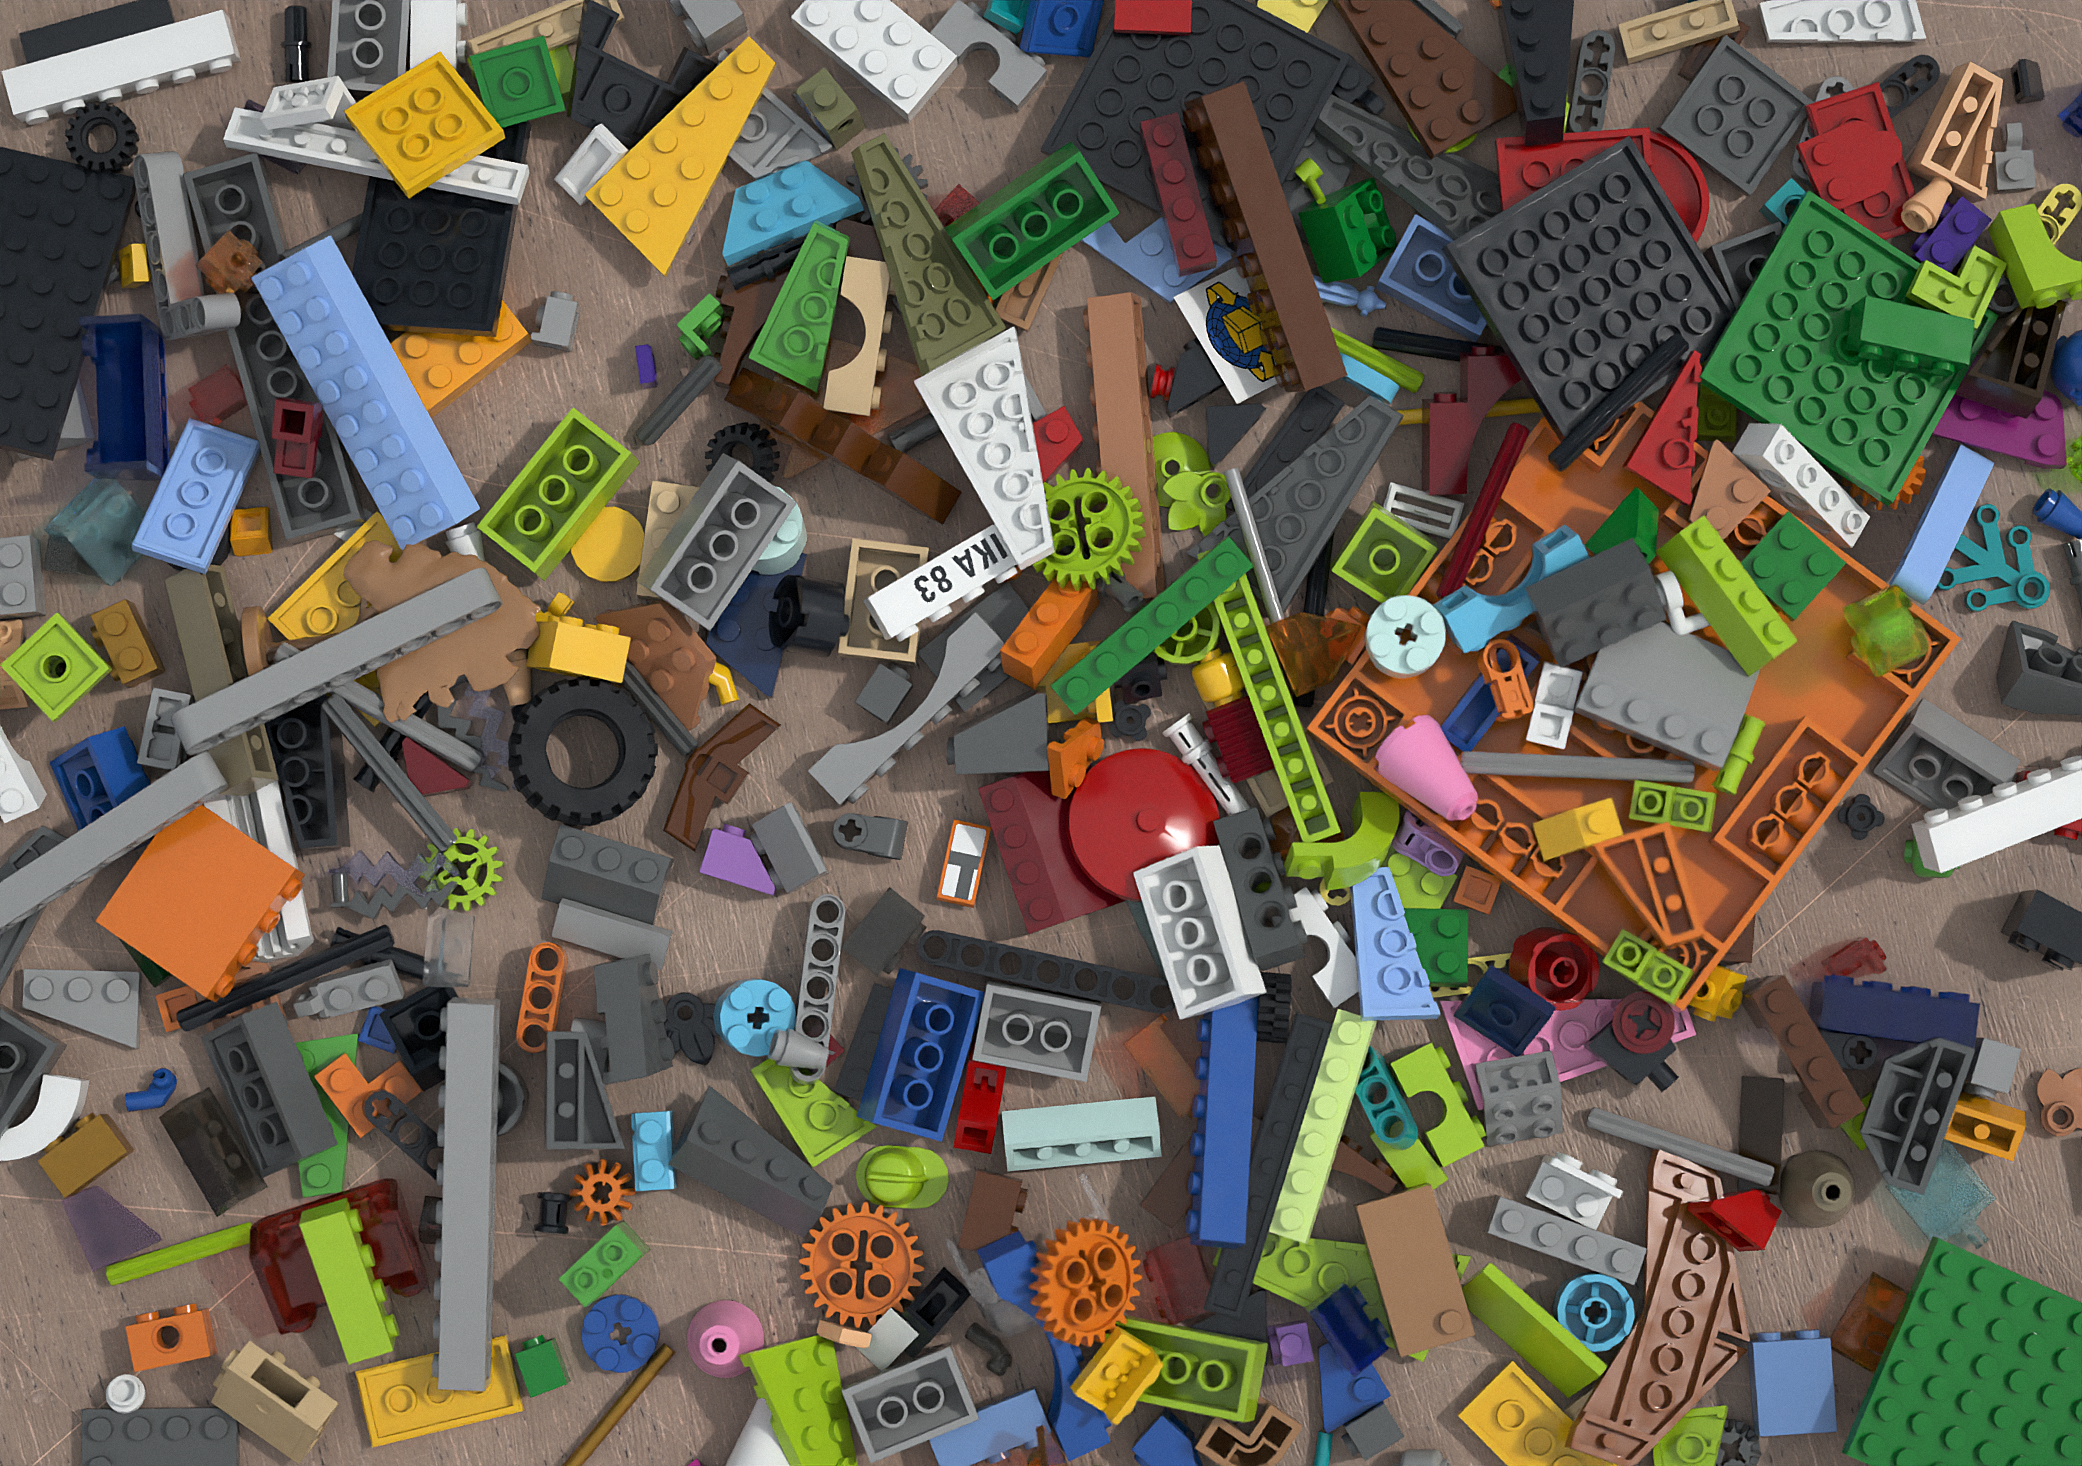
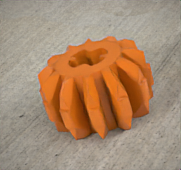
[570,1159,637,1225]

